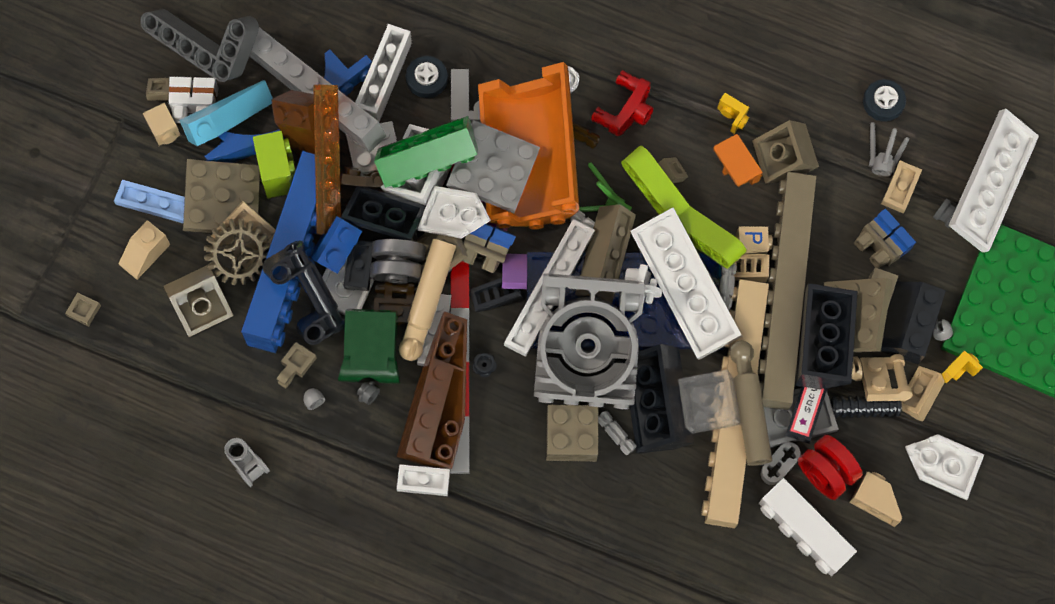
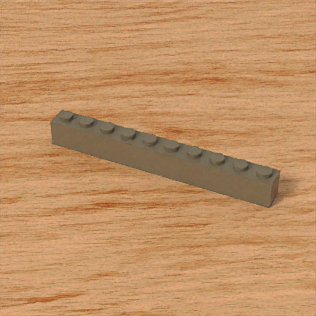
[758,172,816,410]

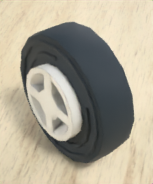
[405,56,448,99]
[863,79,906,122]

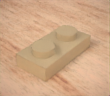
[881,161,922,213]

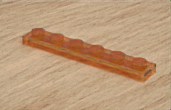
[313,85,341,234]

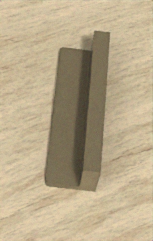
[575,204,636,303]

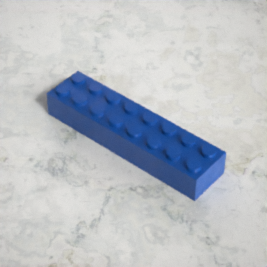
[241,151,337,353]

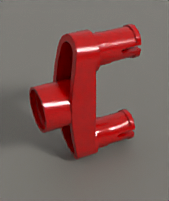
[591,70,653,136]

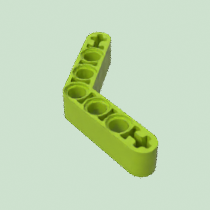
[621,146,747,269]

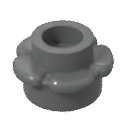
[357,381,380,405]

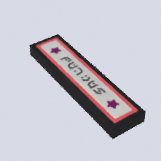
[785,387,828,444]

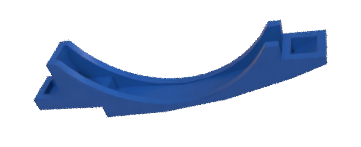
[205,50,372,163]

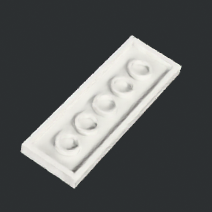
[948,109,1039,253]
[630,208,742,360]

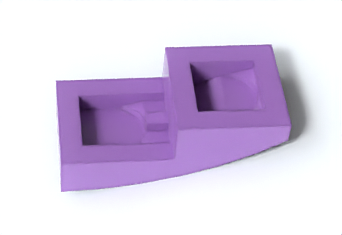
[502,254,527,289]

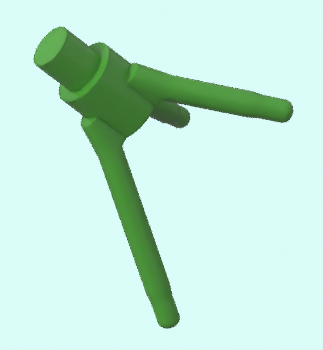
[579,163,632,212]

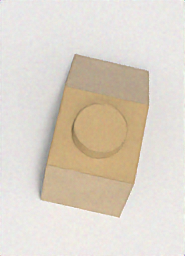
[118,220,170,280]
[849,472,902,527]

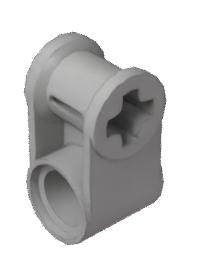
[225,438,270,487]

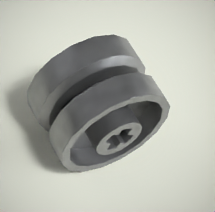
[370,239,426,284]

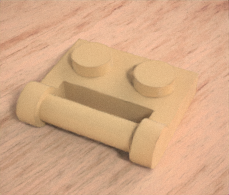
[860,354,913,401]

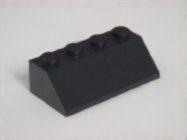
[795,283,858,389]
[623,344,694,454]

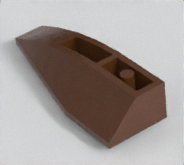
[397,311,467,469]

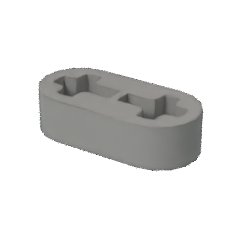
[760,442,801,485]

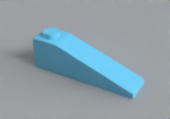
[179,80,273,146]

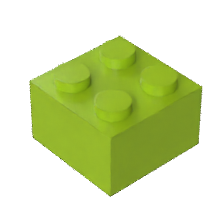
[253,131,296,198]

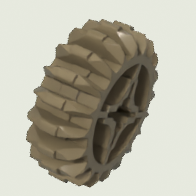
[204,218,270,285]

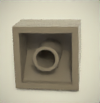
[752,120,819,184]
[164,265,234,337]

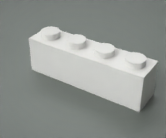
[355,24,412,122]
[759,478,857,576]

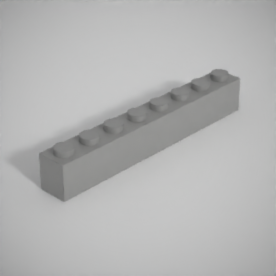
[250,27,386,153]

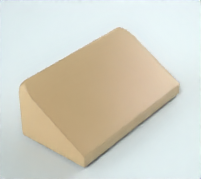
[901,366,945,422]

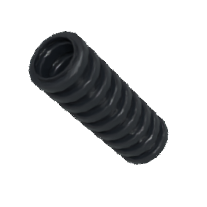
[830,395,902,418]

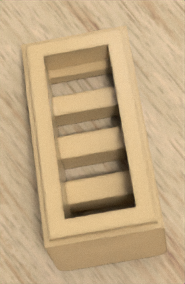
[718,254,769,282]

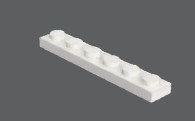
[504,219,595,357]

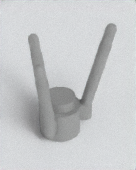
[869,122,909,177]

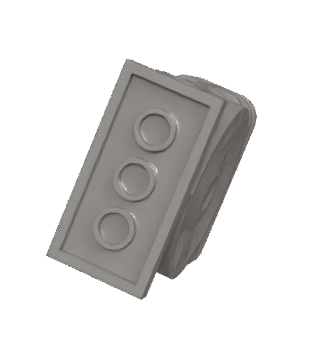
[534,273,645,409]

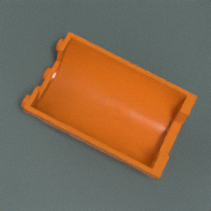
[478,62,579,229]

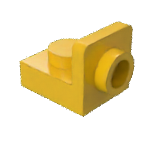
[717,93,749,134]
[941,351,983,383]

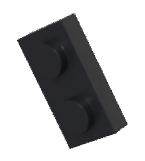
[343,241,374,291]

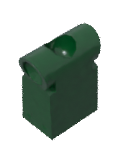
[338,309,400,384]

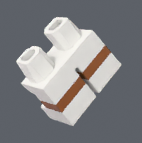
[169,77,218,123]

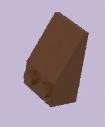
[271,90,337,166]

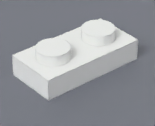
[397,465,450,496]

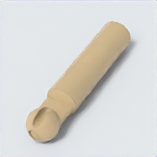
[399,239,456,361]

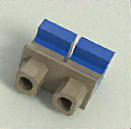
[854,208,916,268]
[462,223,516,273]

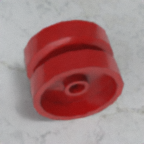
[797,435,863,500]

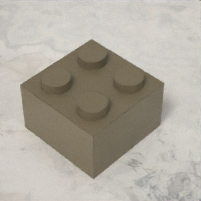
[546,405,598,462]

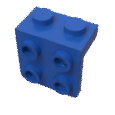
[311,216,362,274]

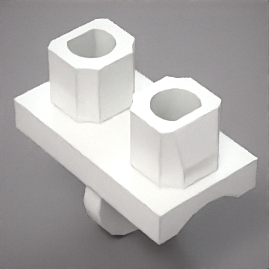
[625,264,662,313]

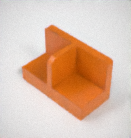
[713,134,763,187]

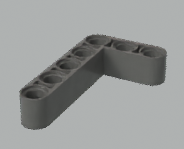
[140,9,259,82]

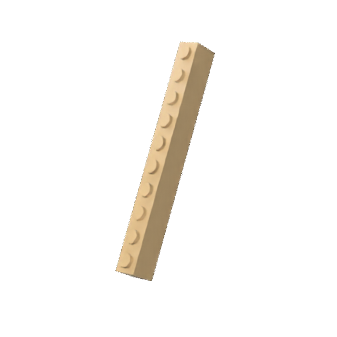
[701,279,769,528]

